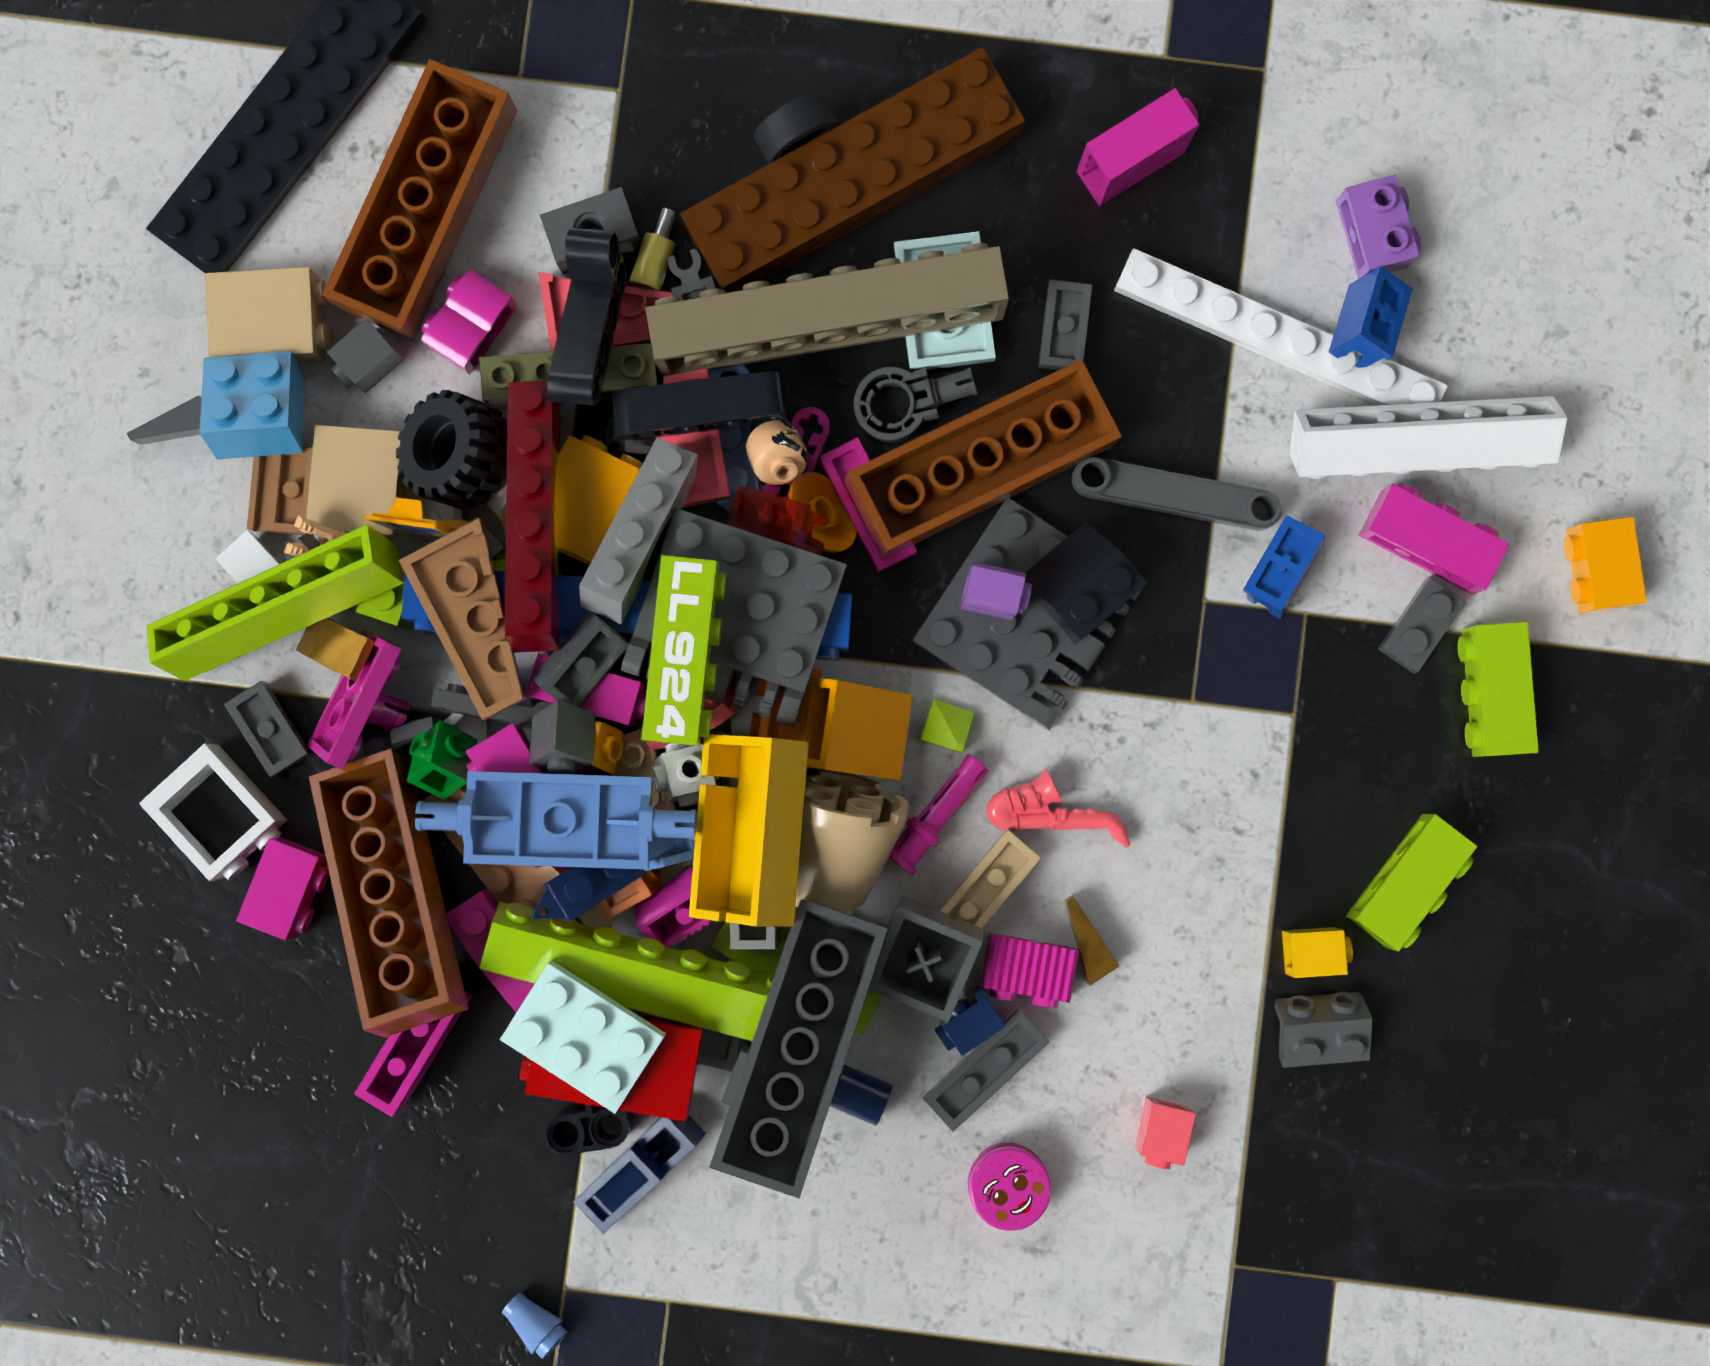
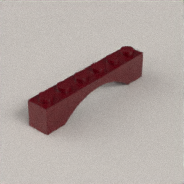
[505,381,561,653]

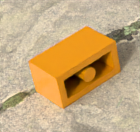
[1564,517,1647,614]

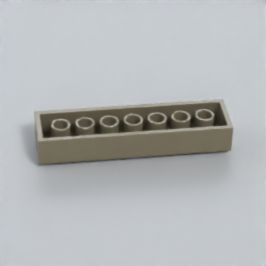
[645,243,1009,378]

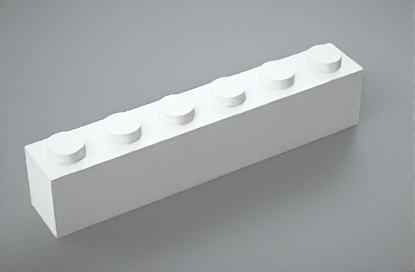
[1290,396,1567,479]

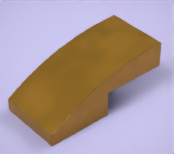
[296,617,375,681]

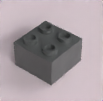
[868,895,983,1022]

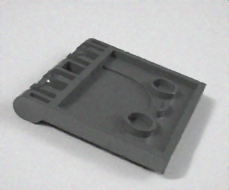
[912,498,1144,731]
[621,508,847,727]

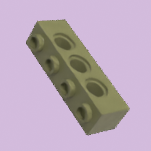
[479,343,661,410]

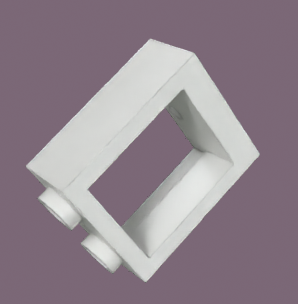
[139,743,287,881]

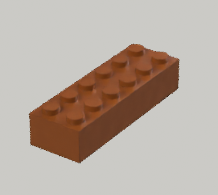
[322,59,518,341]
[844,359,1122,559]
[309,748,468,1038]

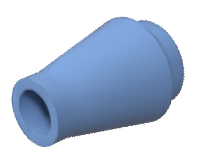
[502,1292,568,1359]

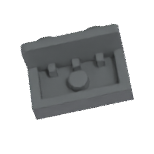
[1275,992,1372,1068]

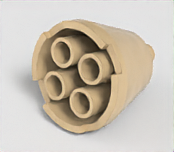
[795,769,909,916]

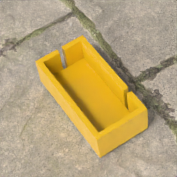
[689,734,809,927]

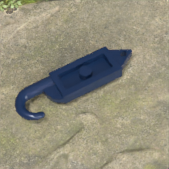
[531,864,676,923]

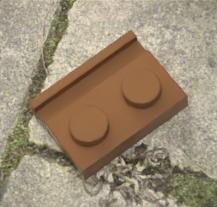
[247,447,314,536]

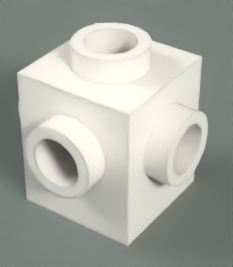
[651,744,719,807]

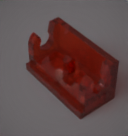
[726,485,828,556]

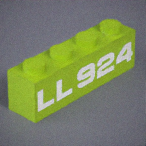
[641,555,727,746]

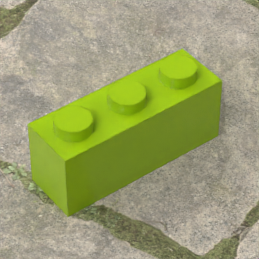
[1458,622,1539,757]
[1345,814,1478,952]

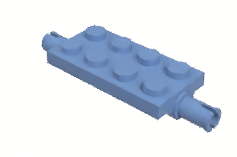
[415,771,697,870]

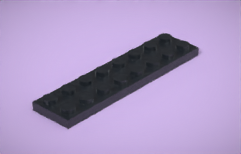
[146,0,425,273]

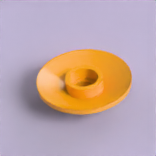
[789,472,856,553]

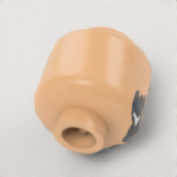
[746,420,808,485]

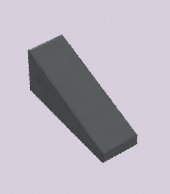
[127,395,202,445]

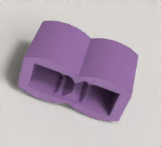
[960,562,1032,621]

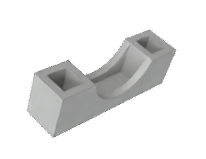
[579,438,698,625]

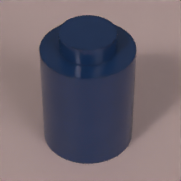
[830,1064,893,1126]

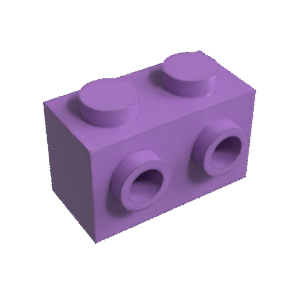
[1336,174,1421,279]

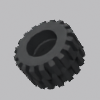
[396,390,507,509]

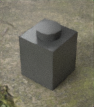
[327,318,404,393]
[529,700,595,775]

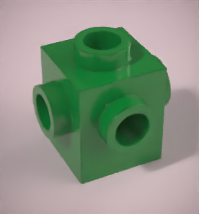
[407,720,478,800]

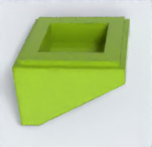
[920,699,974,753]

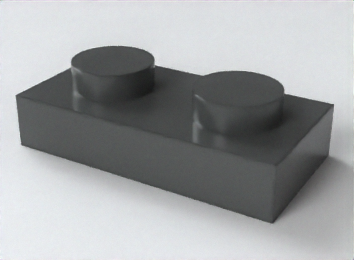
[1038,280,1092,370]
[1378,577,1466,673]
[224,681,312,777]

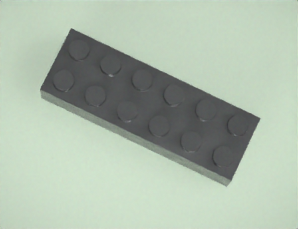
[709,899,888,1199]

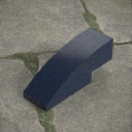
[573,1115,706,1234]

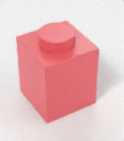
[1135,1097,1196,1169]

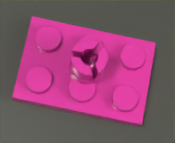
[307,629,409,770]

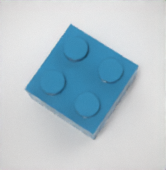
[199,351,306,460]

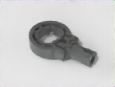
[854,367,978,443]

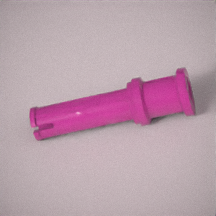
[889,754,989,876]

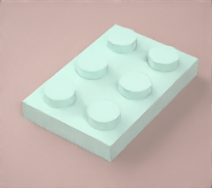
[894,231,996,372]
[500,960,666,1114]

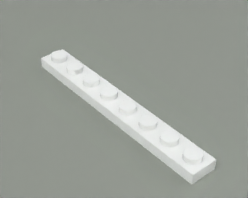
[1114,248,1448,406]

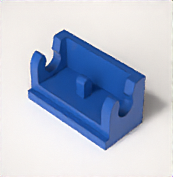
[1328,266,1413,368]
[1243,515,1325,619]

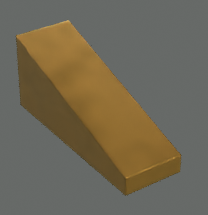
[1064,896,1119,986]

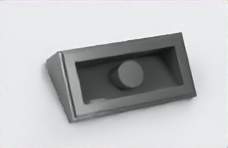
[533,611,629,707]

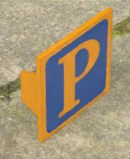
[365,498,469,543]

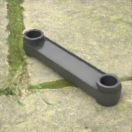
[1072,457,1282,531]

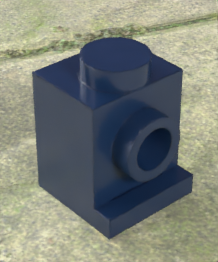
[934,985,1005,1056]

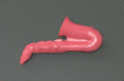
[986,768,1130,848]

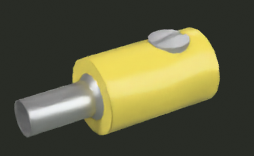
[629,208,676,291]

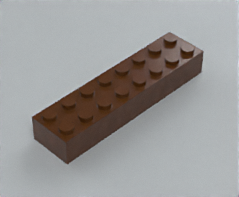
[680,47,1025,293]

